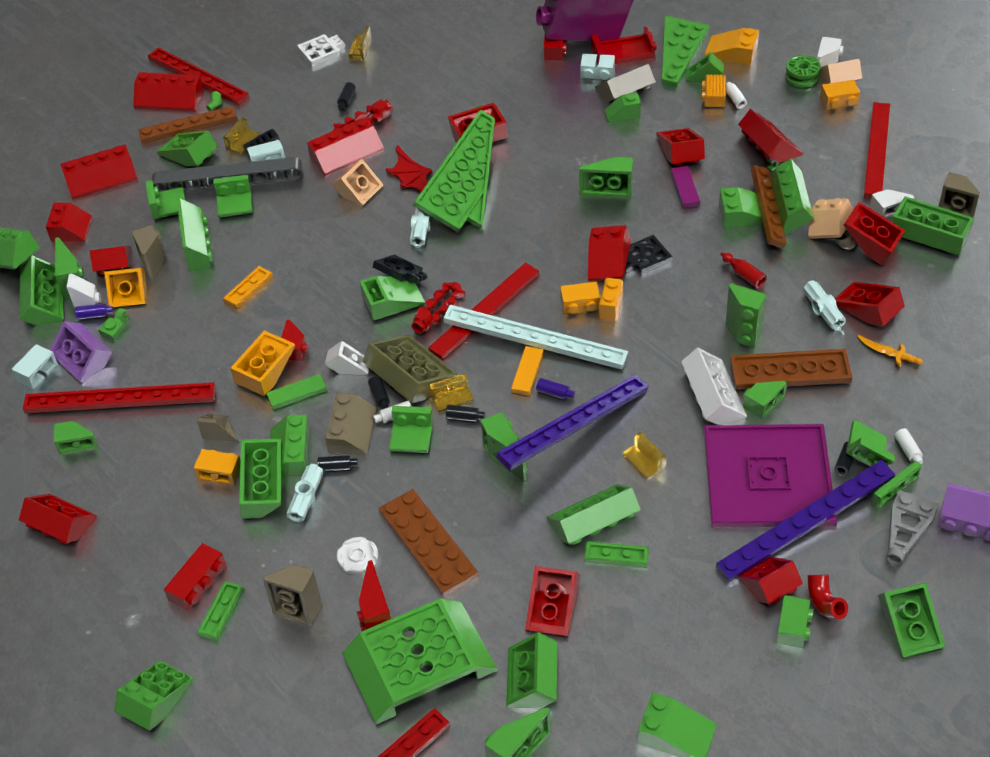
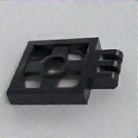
[625,235,673,275]
[373,254,428,283]

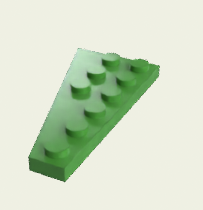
[662,15,710,88]

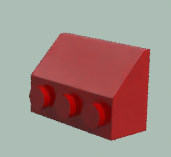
[448,102,508,143]
[19,494,97,544]

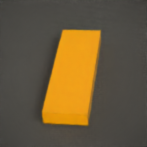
[223,266,273,310]
[511,346,544,396]

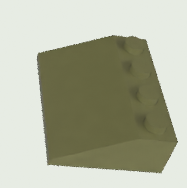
[363,334,458,403]

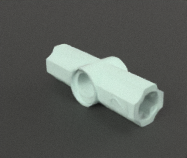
[410,207,431,248]
[803,280,846,330]
[286,464,324,523]

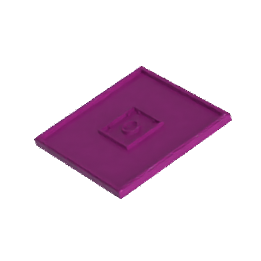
[704,424,837,527]

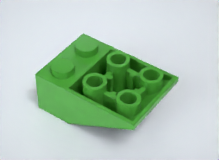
[360,276,425,321]
[481,412,529,481]
[114,660,194,731]

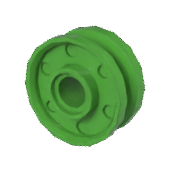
[785,55,821,88]

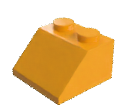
[104,268,147,307]

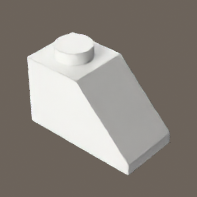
[817,36,844,67]
[870,189,914,219]
[67,274,101,308]
[325,341,369,375]

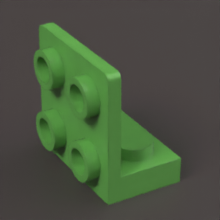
[213,174,253,217]
[145,180,185,219]
[389,406,433,453]
[846,420,895,467]

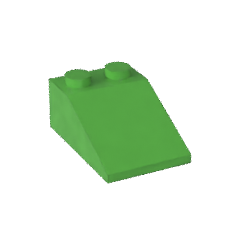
[156,130,218,167]
[579,157,633,197]
[719,187,763,228]
[55,237,87,300]
[878,582,946,658]
[638,692,717,757]
[485,707,551,757]

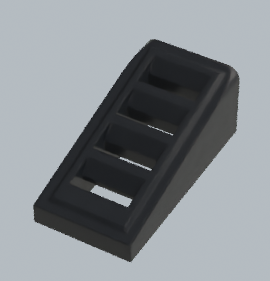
[243,129,280,155]

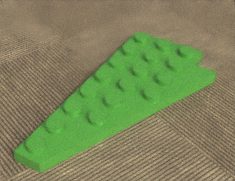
[413,110,495,232]

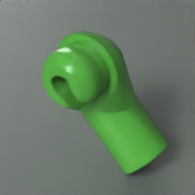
[206,91,222,111]

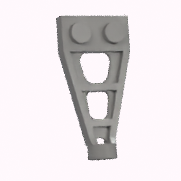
[886,490,939,565]

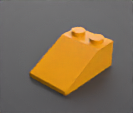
[704,28,759,65]
[230,330,295,397]

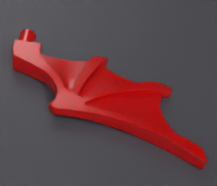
[386,145,433,192]

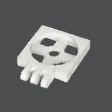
[297,34,345,66]

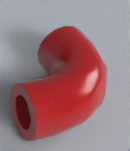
[807,574,848,620]

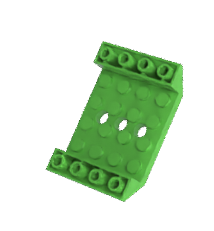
[342,598,498,725]

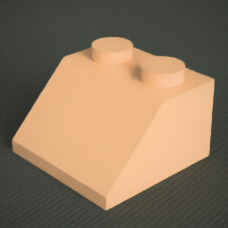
[820,59,863,84]
[332,159,383,206]
[808,198,853,239]

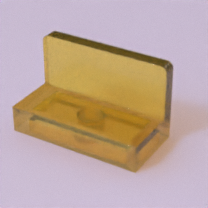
[348,26,372,60]
[223,118,260,155]
[429,373,474,413]
[623,431,666,480]

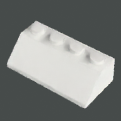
[681,347,747,425]

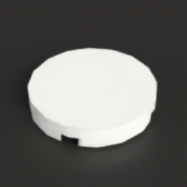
[337,537,378,575]

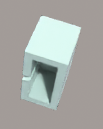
[580,54,615,80]
[11,344,58,389]

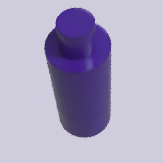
[75,304,113,320]
[536,378,575,400]

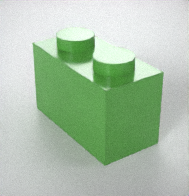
[776,595,813,648]

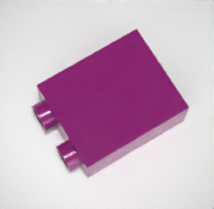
[536,0,634,41]

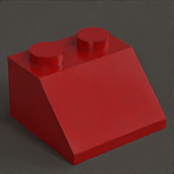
[46,202,92,242]
[89,246,132,275]
[738,557,803,605]

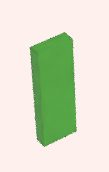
[267,374,327,410]
[871,460,922,509]
[584,541,649,568]
[197,581,245,642]

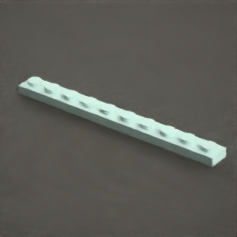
[443,305,628,370]

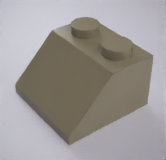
[939,172,980,218]
[132,225,166,279]

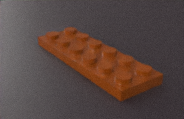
[730,349,853,390]
[379,489,479,597]

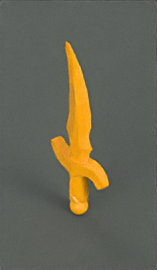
[857,334,923,366]

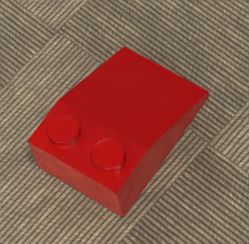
[656,128,705,165]
[843,202,905,265]
[588,225,631,282]
[835,282,905,326]
[357,560,391,632]
[525,566,580,636]

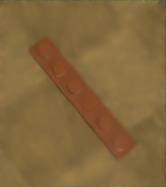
[138,106,238,144]
[751,165,787,248]

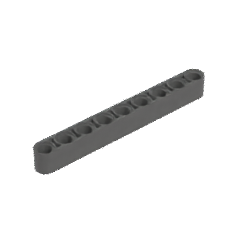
[152,157,302,192]

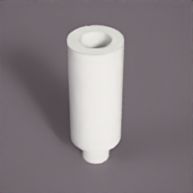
[726,82,747,109]
[373,401,411,424]
[894,428,923,464]

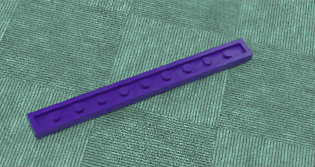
[496,375,649,471]
[716,460,895,583]

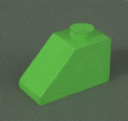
[686,52,724,82]
[605,93,641,123]
[743,381,787,419]
[54,421,98,454]

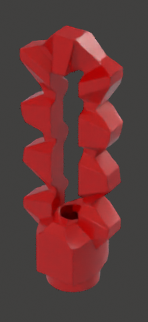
[333,99,393,131]
[411,282,465,334]

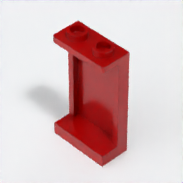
[591,26,657,65]

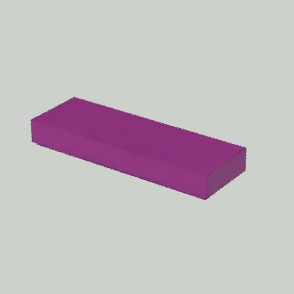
[671,166,700,208]

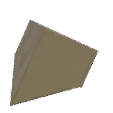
[197,414,239,442]

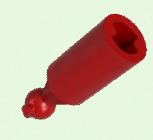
[720,252,767,289]

